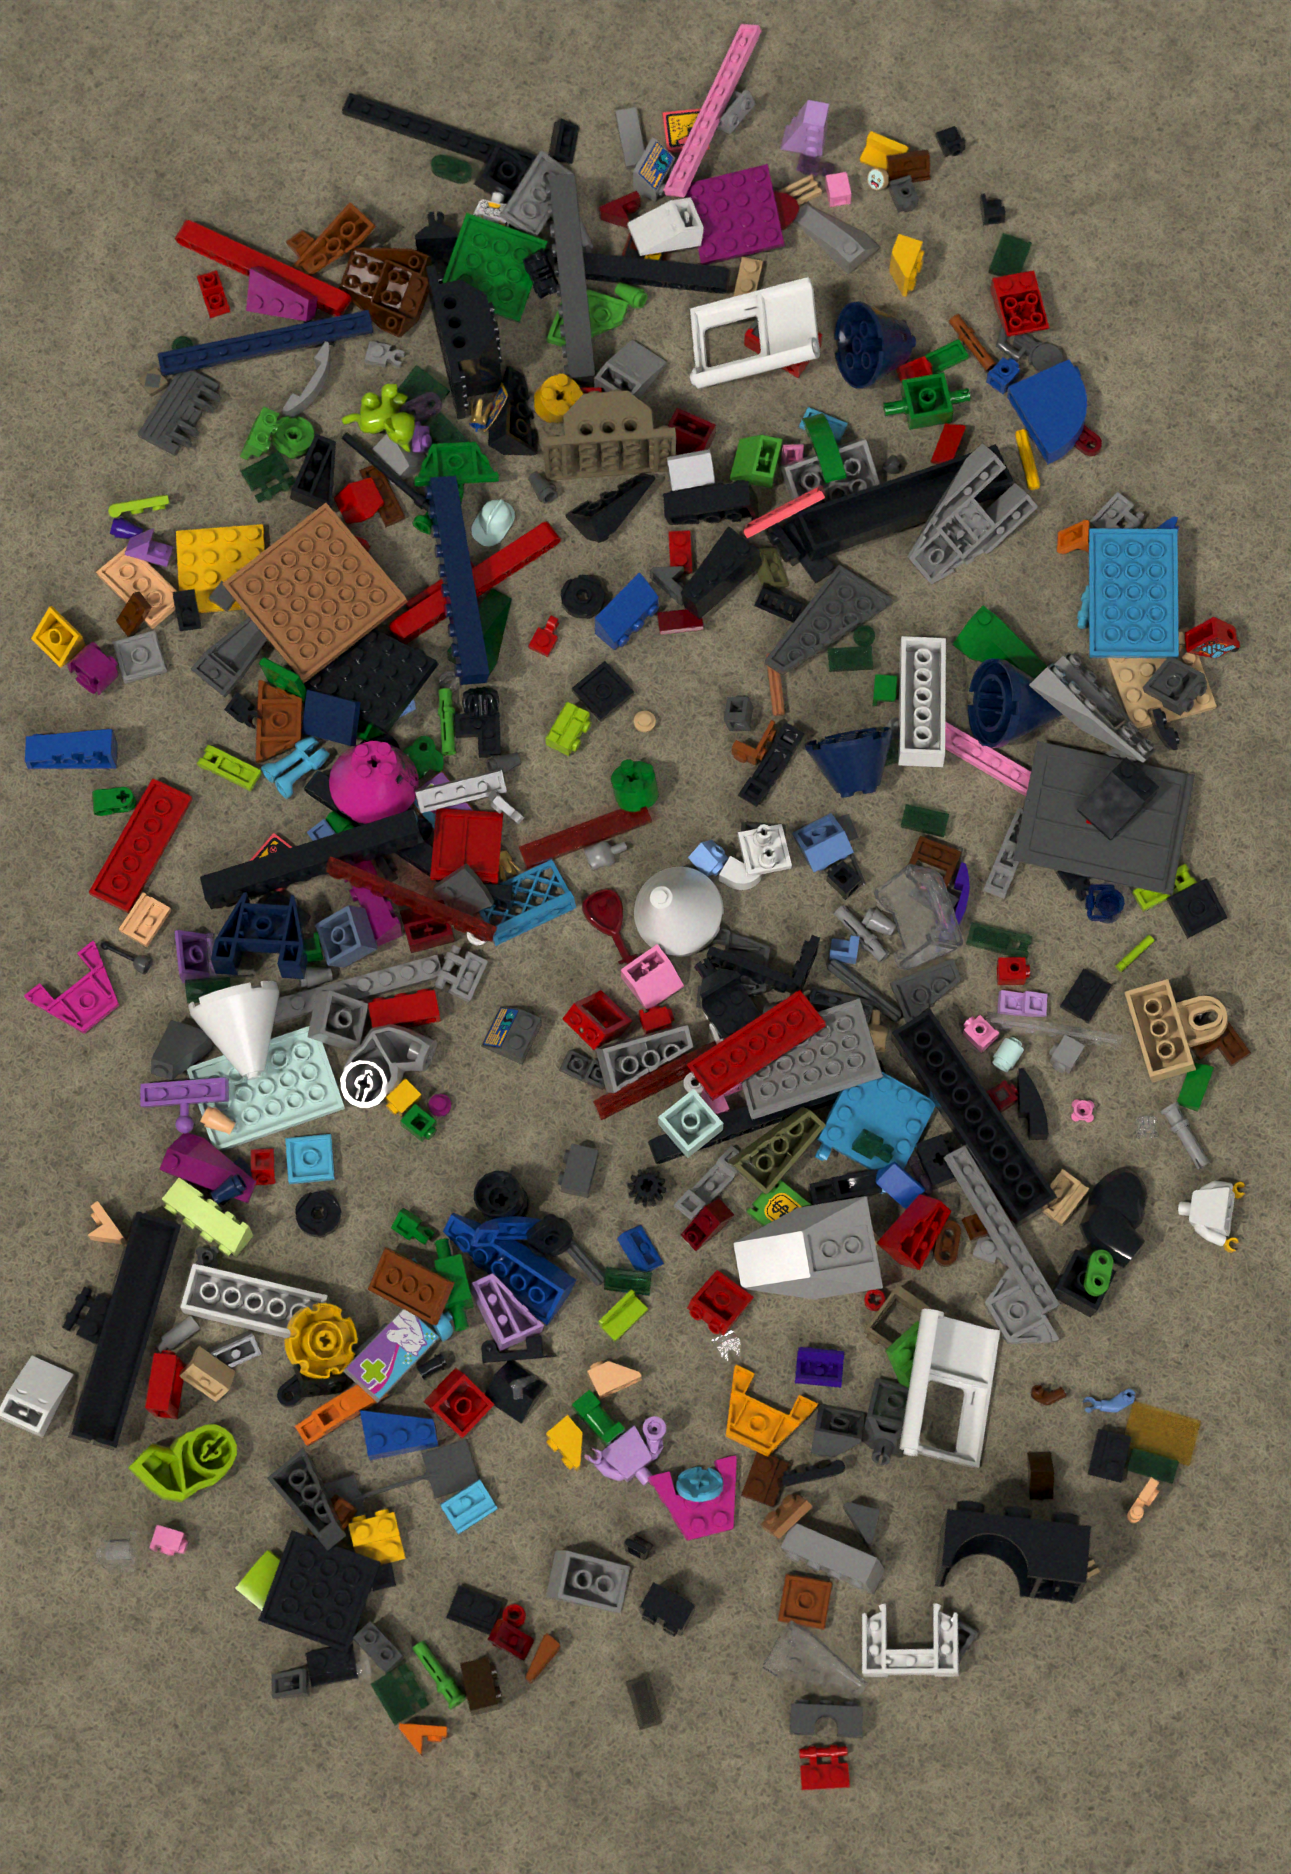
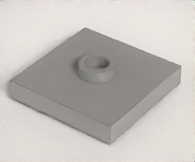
[113,630,167,684]

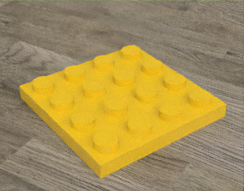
[176,524,265,613]

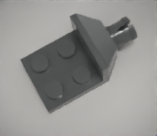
[861,1378,909,1465]

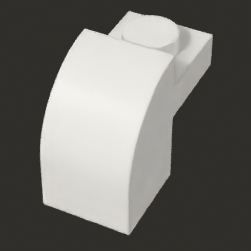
[719,856,761,890]

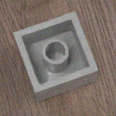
[307,990,368,1050]

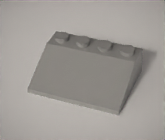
[780,438,880,511]

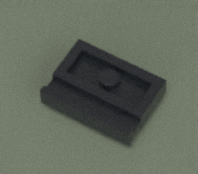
[1060,968,1112,1023]
[1087,1428,1132,1483]
[446,1586,503,1635]
[306,1644,359,1688]

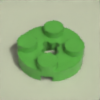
[271,416,314,459]

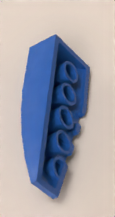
[443,1213,576,1325]

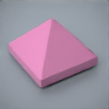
[781,444,804,465]

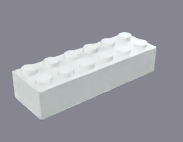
[898,636,946,767]
[180,1264,330,1338]

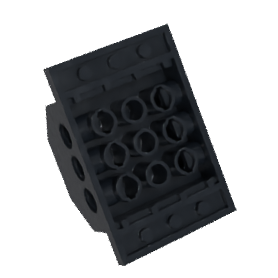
[426,265,502,420]

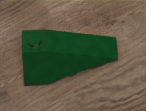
[447,589,512,677]

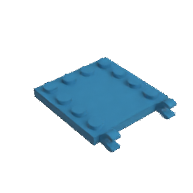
[815,1072,935,1194]

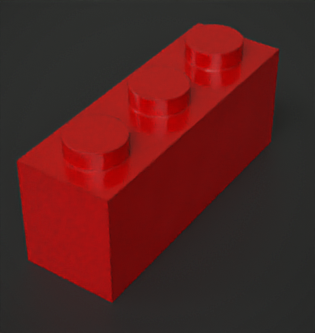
[368,988,441,1028]

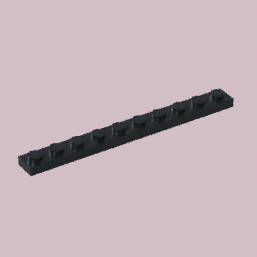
[342,93,536,168]

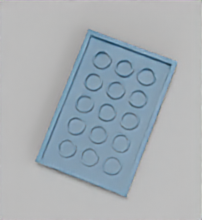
[1089,528,1179,658]

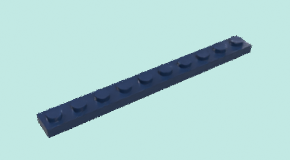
[157,310,374,376]

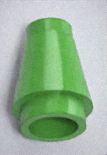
[615,282,648,309]

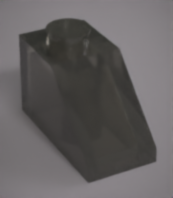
[625,1674,662,1731]

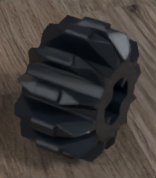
[462,687,499,717]
[627,1168,666,1208]

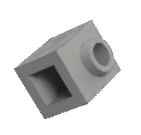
[1049,1034,1085,1074]

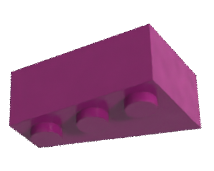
[246,266,317,321]

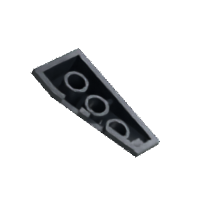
[488,366,538,455]

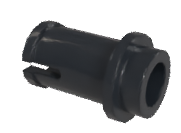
[417,1354,448,1380]

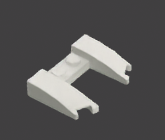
[862,1603,959,1677]

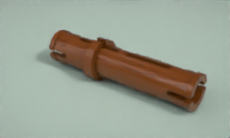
[948,314,997,372]

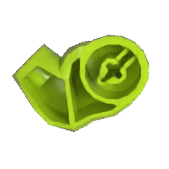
[128,1424,237,1503]

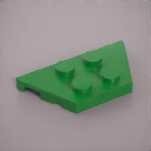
[414,442,499,486]

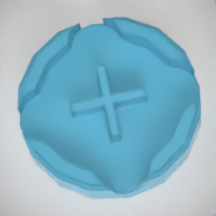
[676,1467,723,1502]

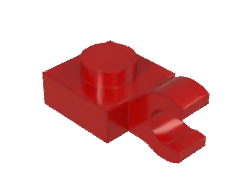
[528,615,559,657]

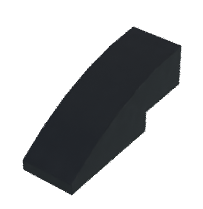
[1017,1068,1049,1140]
[808,1169,882,1205]

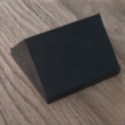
[485,1361,547,1424]

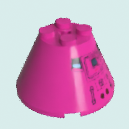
[329,741,419,824]

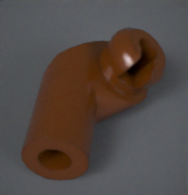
[1031,1385,1066,1406]

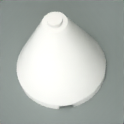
[634,867,724,957]
[188,981,279,1080]

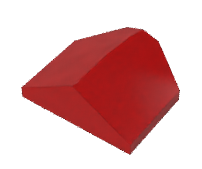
[334,477,385,524]

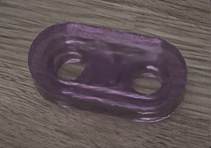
[400,392,442,422]

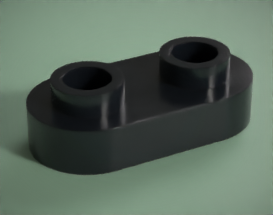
[277,1374,306,1408]

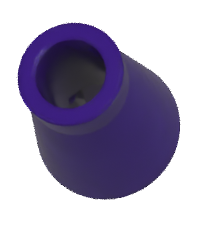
[110,517,144,539]

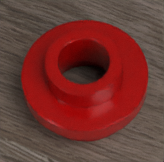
[502,1604,526,1628]

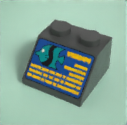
[481,1006,542,1065]

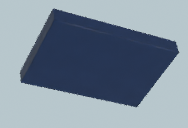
[302,689,361,746]

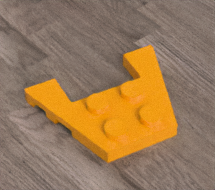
[725,1365,818,1457]

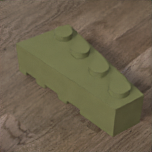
[727,1107,826,1195]

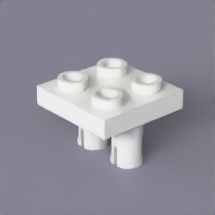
[737,824,792,877]

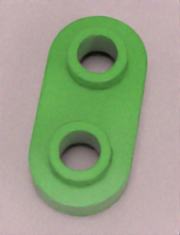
[1084,1250,1113,1296]

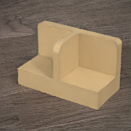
[179,1346,235,1402]

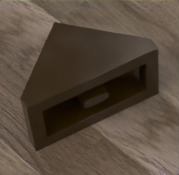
[1027,1452,1054,1500]

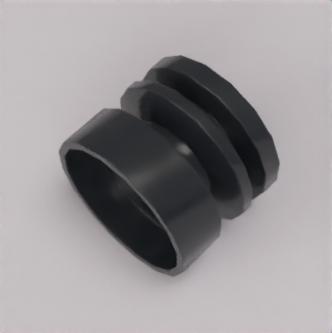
[474,1171,530,1221]

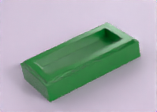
[922,339,969,374]

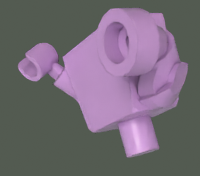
[585,1416,666,1486]

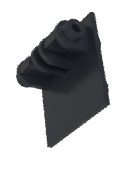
[523,247,559,299]

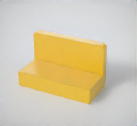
[859,131,909,172]

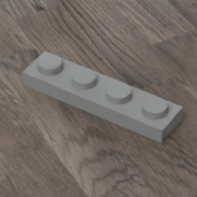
[414,769,507,813]

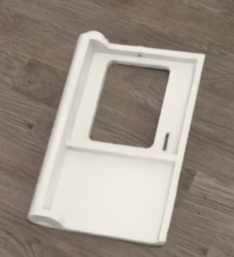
[690,277,820,389]

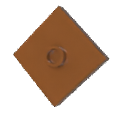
[778,1574,832,1630]

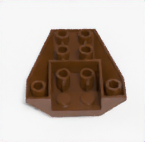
[339,248,432,338]

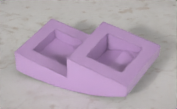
[997,990,1047,1017]

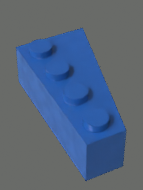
[25,729,118,769]

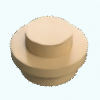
[634,711,656,733]

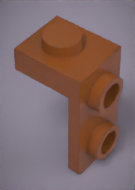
[731,720,777,765]

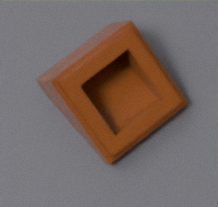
[286,230,314,258]

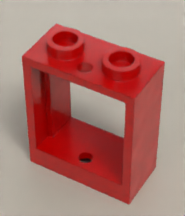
[562,990,632,1050]
[145,1350,186,1420]

